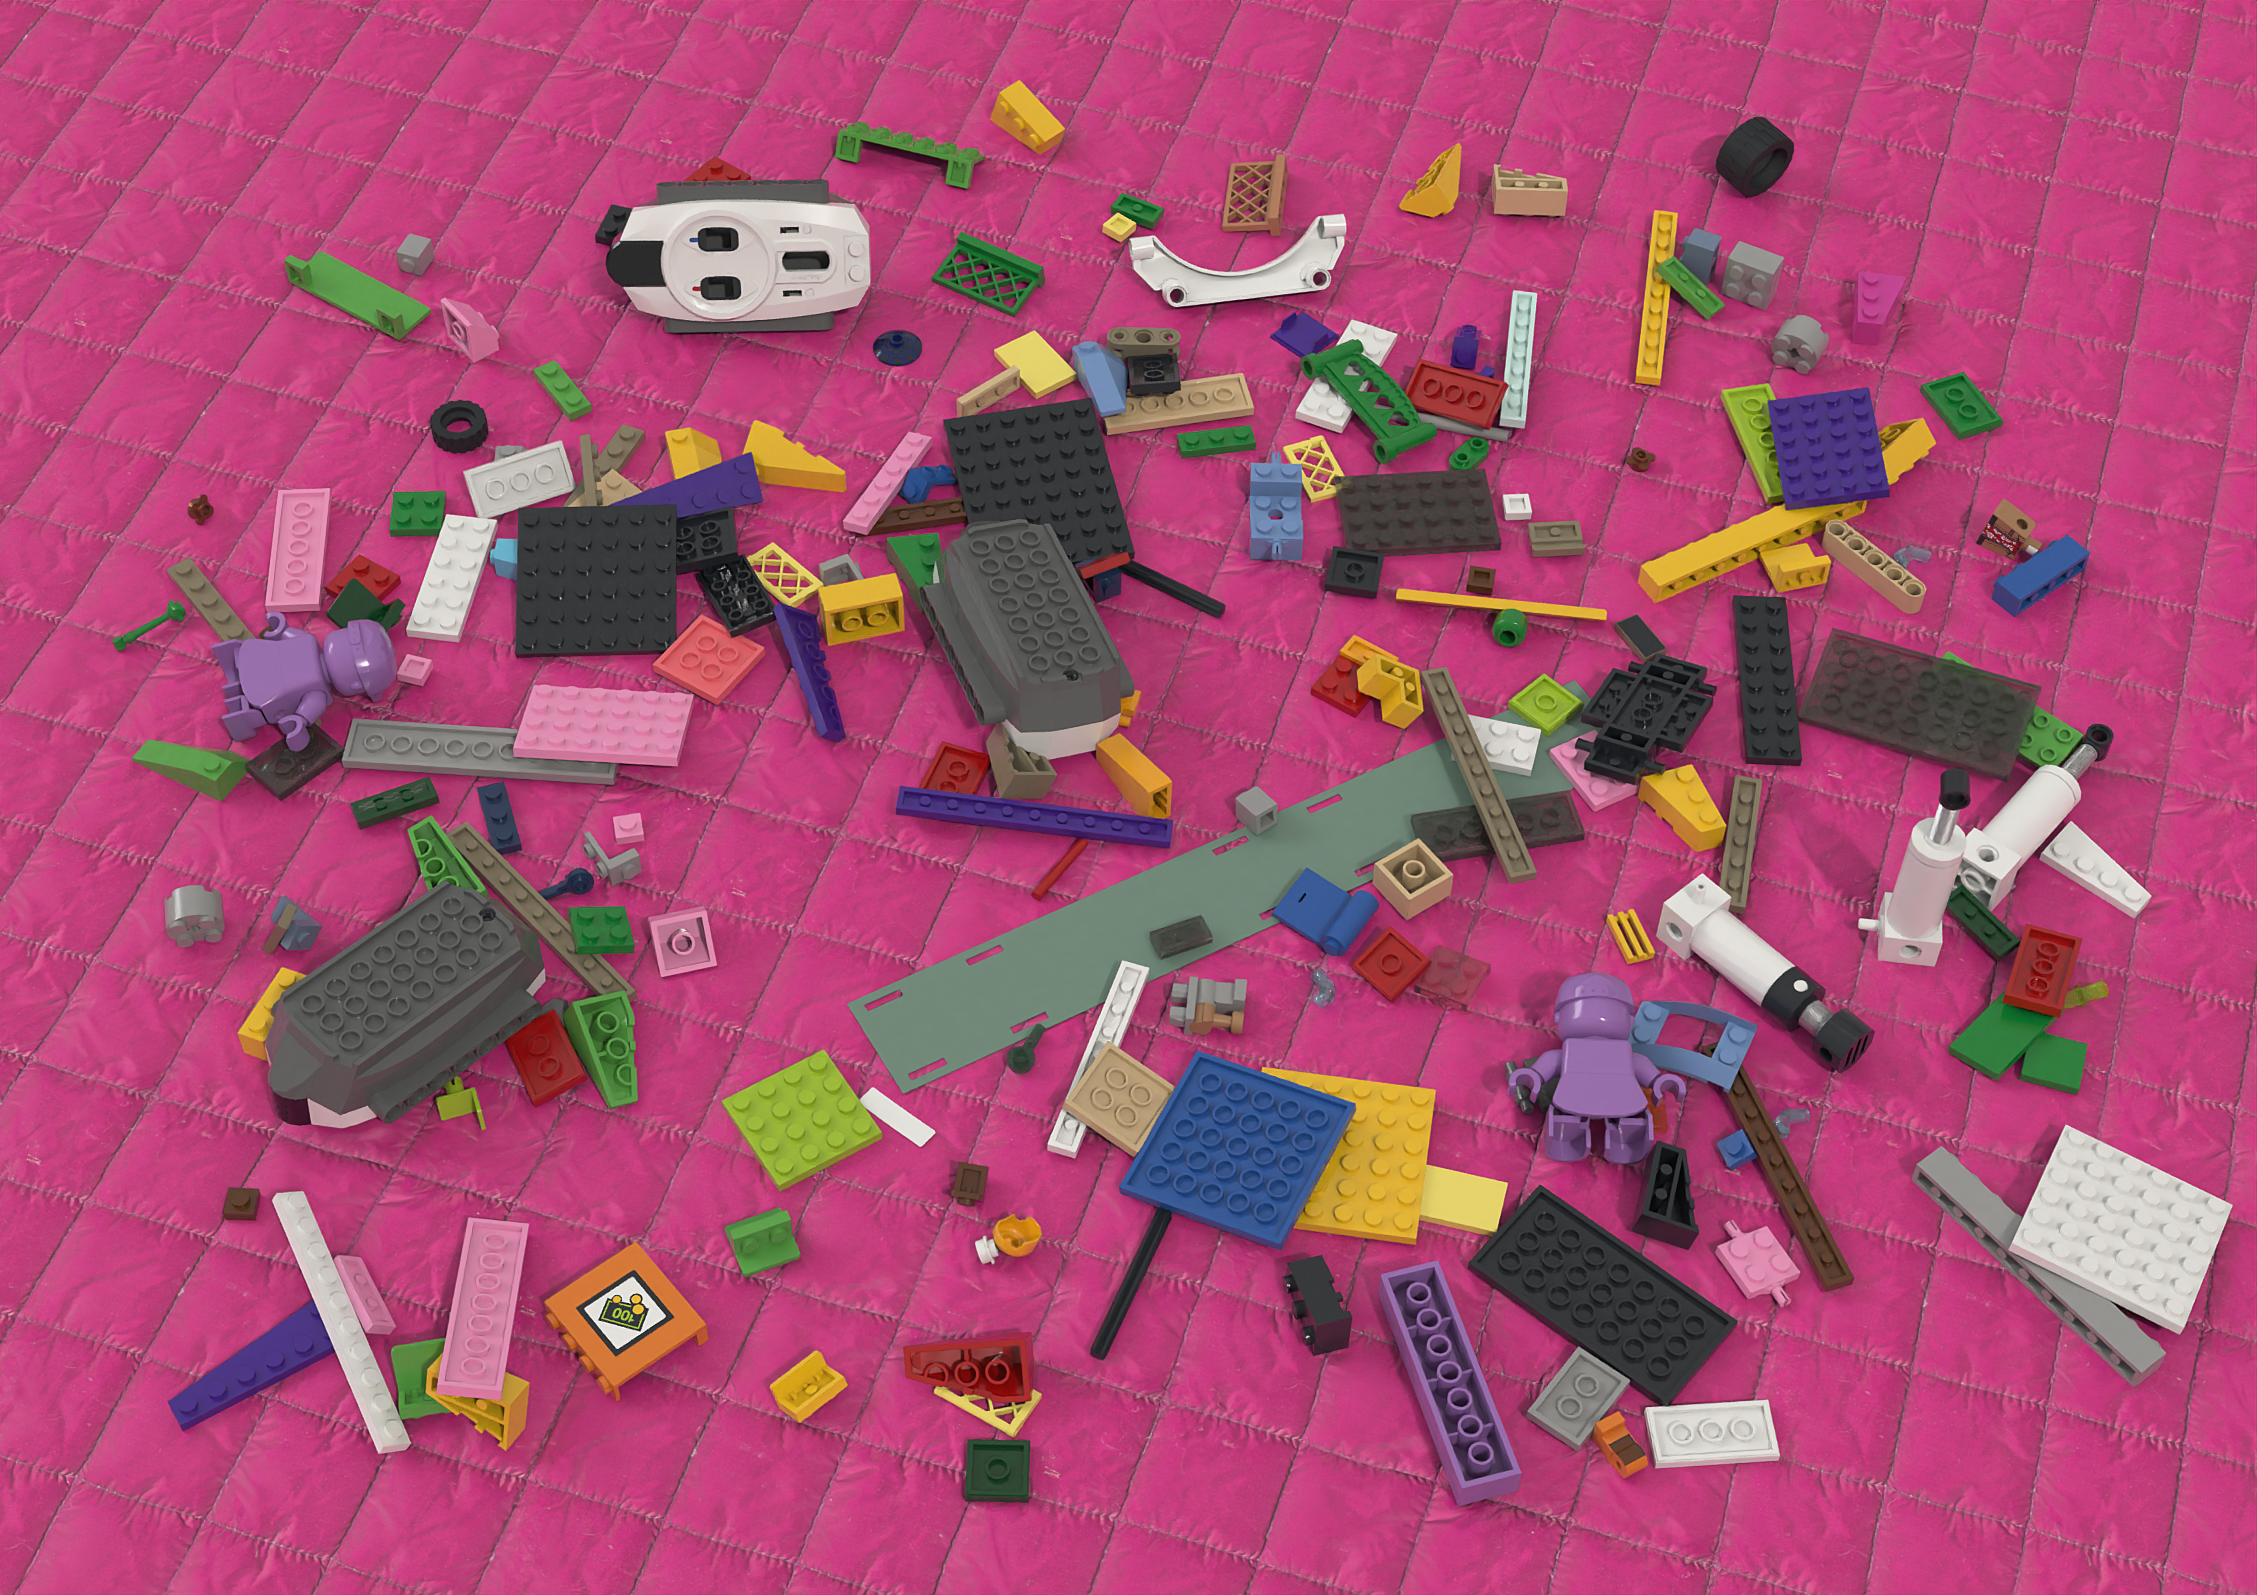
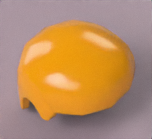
[992,1214,1042,1257]

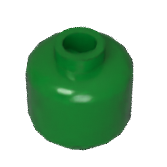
[1492,608,1528,648]

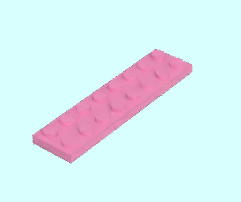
[436,1217,529,1400]

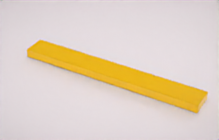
[1396,589,1607,623]

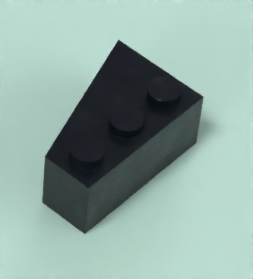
[1282,1255,1352,1356]

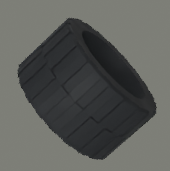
[1716,117,1794,197]

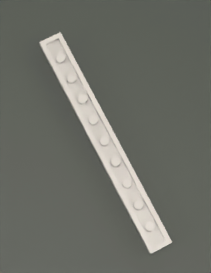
[272,1191,411,1454]

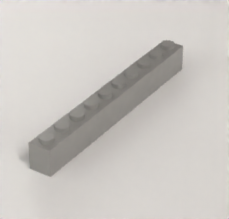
[1911,1146,2166,1388]

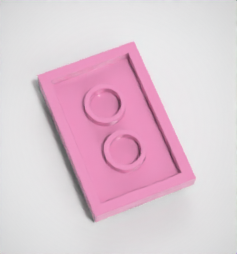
[1549,730,1640,812]

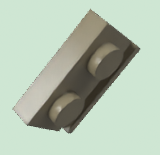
[1527,521,1585,557]

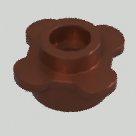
[1626,447,1655,472]
[188,494,214,525]

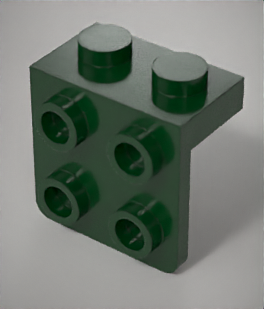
[326,578,406,636]

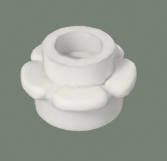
[975,1236,999,1264]

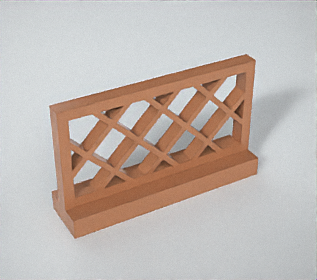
[1222,154,1288,236]

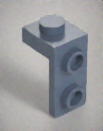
[271,896,322,950]

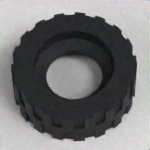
[430,400,489,454]

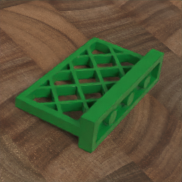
[932,232,1045,318]

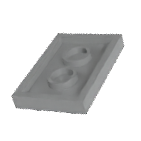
[1526,1347,1630,1452]

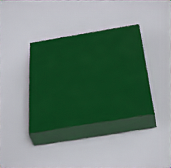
[965,1439,1030,1503]

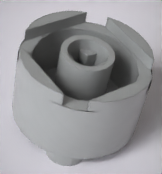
[1771,315,1829,374]
[164,885,225,948]

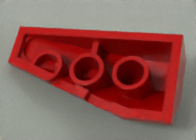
[903,1332,1034,1403]

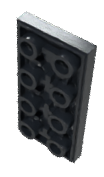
[696,554,777,638]

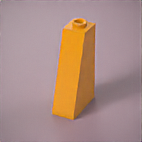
[1096,733,1172,819]

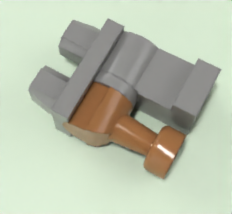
[1169,976,1247,1036]

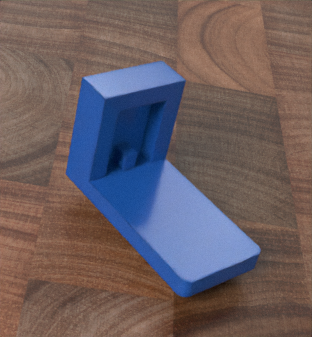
[899,465,957,504]

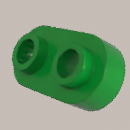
[1448,437,1489,476]

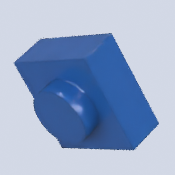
[1716,1129,1758,1171]

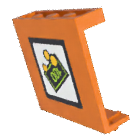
[544,1242,709,1401]

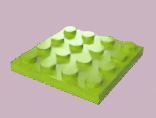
[721,1049,883,1192]

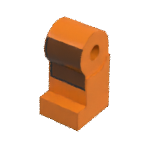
[1592,1411,1648,1478]

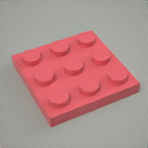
[653,614,766,705]

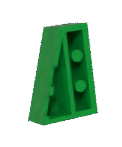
[886,533,942,614]

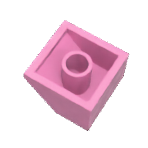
[441,298,499,363]
[648,906,717,977]

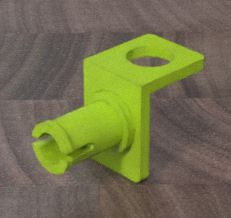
[436,1076,486,1130]

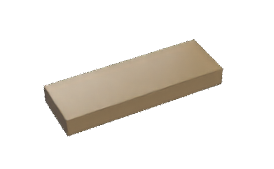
[956,365,1020,418]

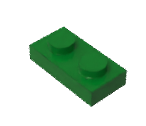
[1111,192,1164,229]

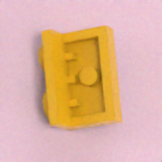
[770,1350,848,1423]

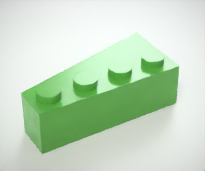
[407,815,490,897]

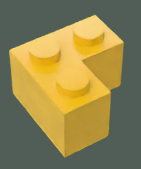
[1357,653,1423,729]

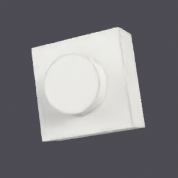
[1502,494,1532,520]

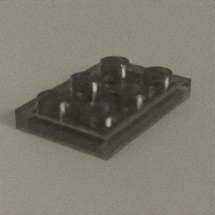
[245,723,345,801]

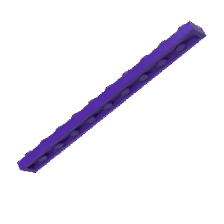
[896,786,1173,849]

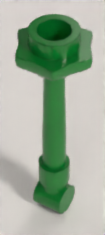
[112,600,186,651]

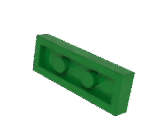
[1177,425,1256,459]

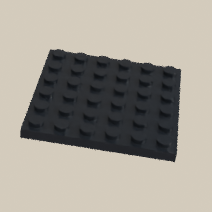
[515,504,677,658]

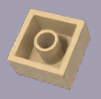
[1372,838,1453,920]

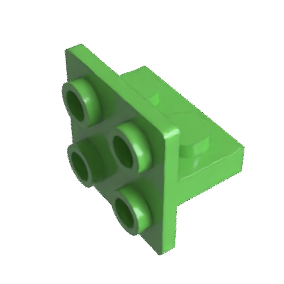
[725,1208,801,1277]

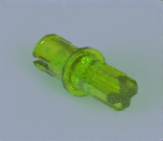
[2063,980,2109,1010]

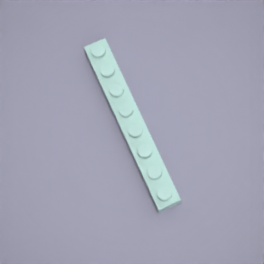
[1499,290,1537,428]

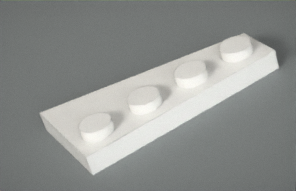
[2039,821,2151,919]

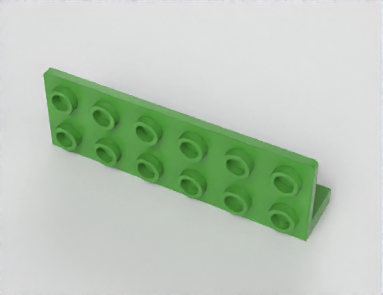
[835,122,985,189]
[284,251,431,340]
[1917,651,2084,767]

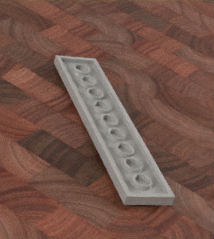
[342,719,619,785]

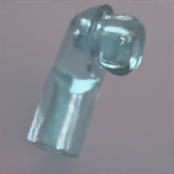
[1893,545,1931,569]
[1311,969,1336,1008]
[1773,1108,1810,1139]

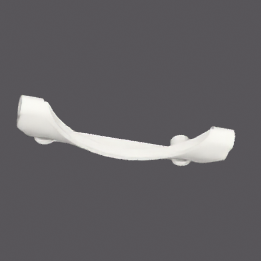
[1129,214,1346,307]

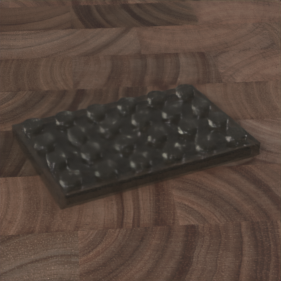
[1334,469,1502,557]

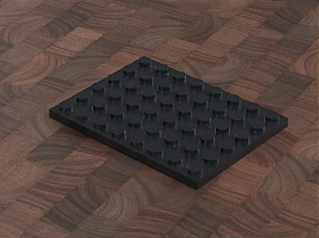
[943,398,1135,568]

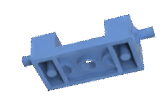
[1249,451,1303,560]

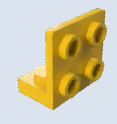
[1759,543,1831,593]

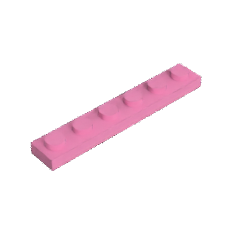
[843,432,932,535]

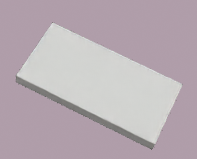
[462,440,576,519]
[1644,1400,1780,1469]

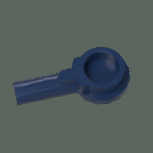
[538,868,594,900]

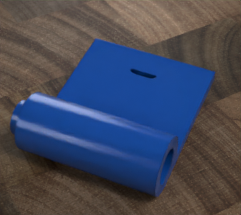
[1271,867,1379,956]

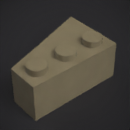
[986,723,1058,799]

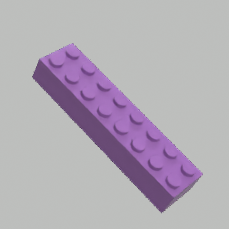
[1378,1260,1522,1506]

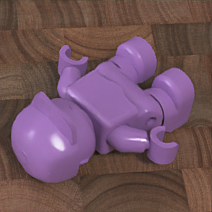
[211,611,397,752]
[1506,972,1686,1165]

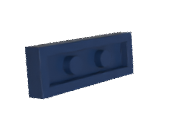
[477,781,522,855]

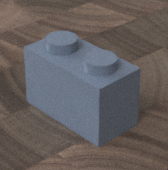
[1679,228,1722,287]

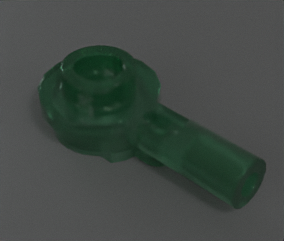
[1006,1024,1046,1074]

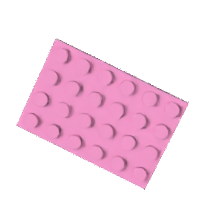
[513,685,694,767]

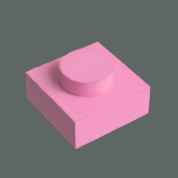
[397,654,434,686]
[613,813,645,845]

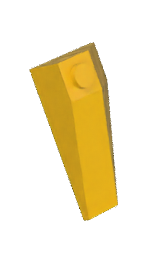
[742,420,847,492]
[665,427,722,480]

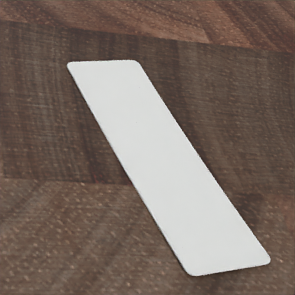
[859,1087,936,1147]

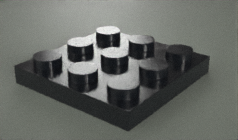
[677,506,740,575]

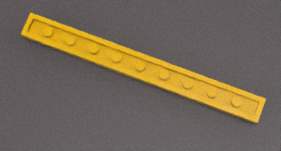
[1635,210,1678,386]

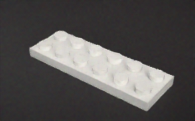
[1295,320,1397,434]
[406,514,498,642]

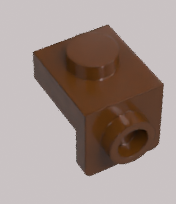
[951,1162,989,1207]

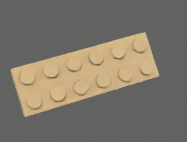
[1102,373,1254,435]

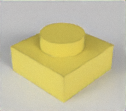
[1102,213,1136,242]

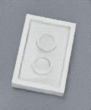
[1451,715,1541,777]

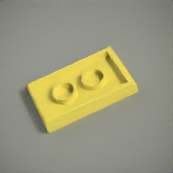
[994,330,1077,399]
[1419,1164,1508,1237]

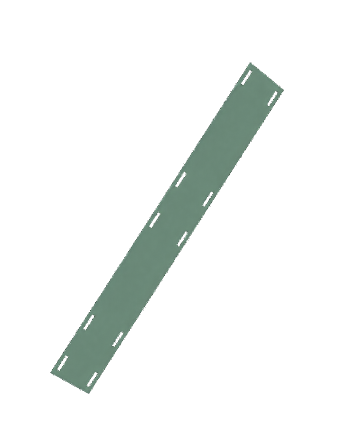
[847,680,1602,1094]

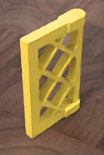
[1283,435,1352,503]
[747,542,824,608]
[934,1386,1042,1438]

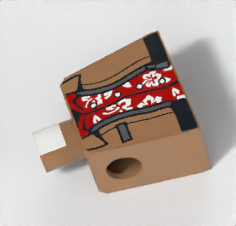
[1975,498,2043,560]

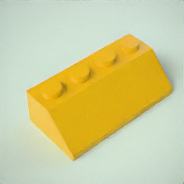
[1878,418,1936,485]

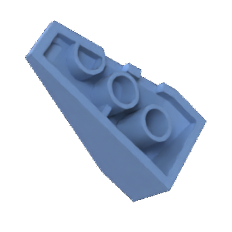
[1072,341,1128,417]

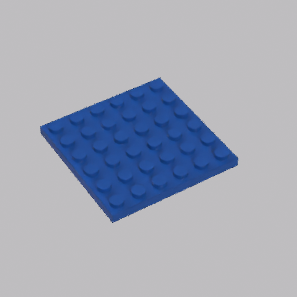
[1119,1050,1357,1251]

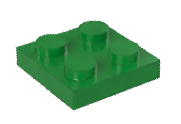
[389,491,447,537]
[568,906,635,954]

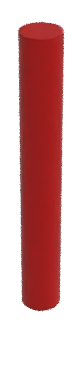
[1031,838,1088,901]

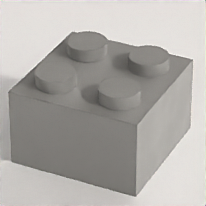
[1721,241,1784,310]

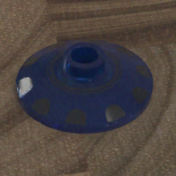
[873,330,922,366]

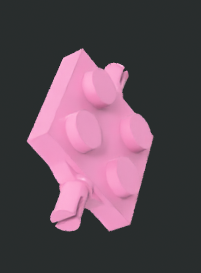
[1715,1220,1800,1308]

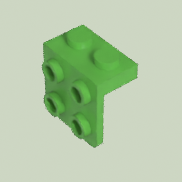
[391,1338,451,1420]

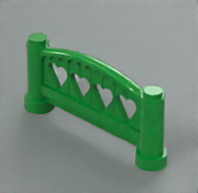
[1300,339,1437,464]

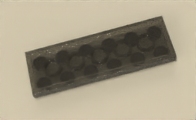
[1410,790,1585,863]

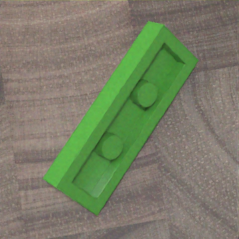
[1656,256,1725,320]
[533,360,592,421]

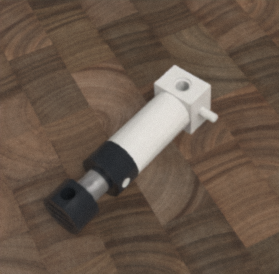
[1656,873,1875,1073]

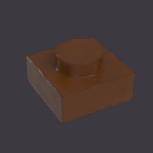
[1466,565,1496,595]
[223,1188,261,1221]

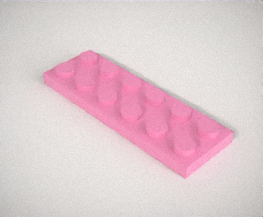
[265,488,332,613]

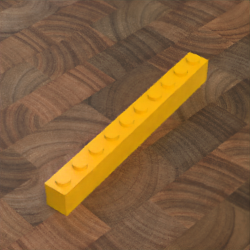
[1638,500,1868,604]

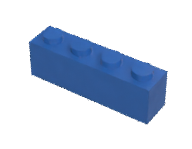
[1991,535,2090,617]

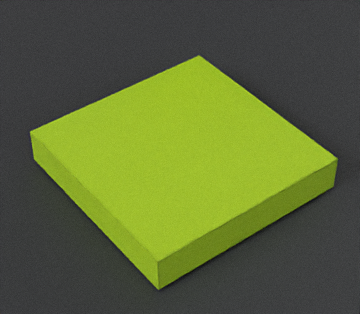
[1508,673,1584,737]

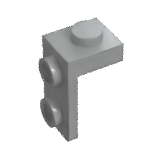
[819,554,864,587]
[582,831,642,886]

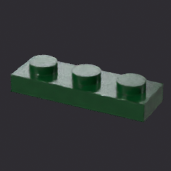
[350,776,440,830]
[1945,885,2020,962]

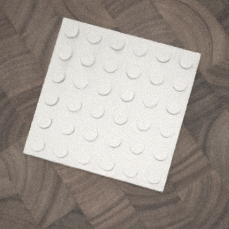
[2008,1125,2233,1335]

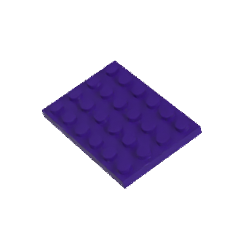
[1768,387,1890,510]

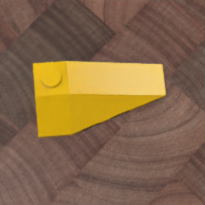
[1399,143,1462,217]

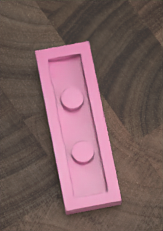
[333,1255,396,1335]

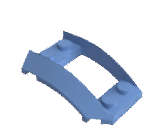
[1628,1001,1759,1093]

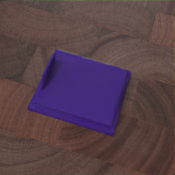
[1270,311,1339,358]

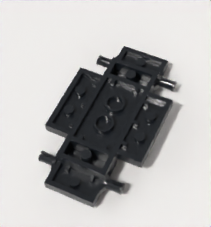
[1575,653,1717,785]

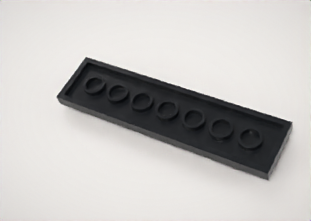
[1732,595,1802,766]

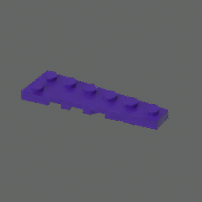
[608,452,763,519]
[773,603,846,743]
[168,1300,335,1431]

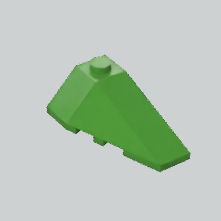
[132,739,254,802]
[562,990,638,1109]

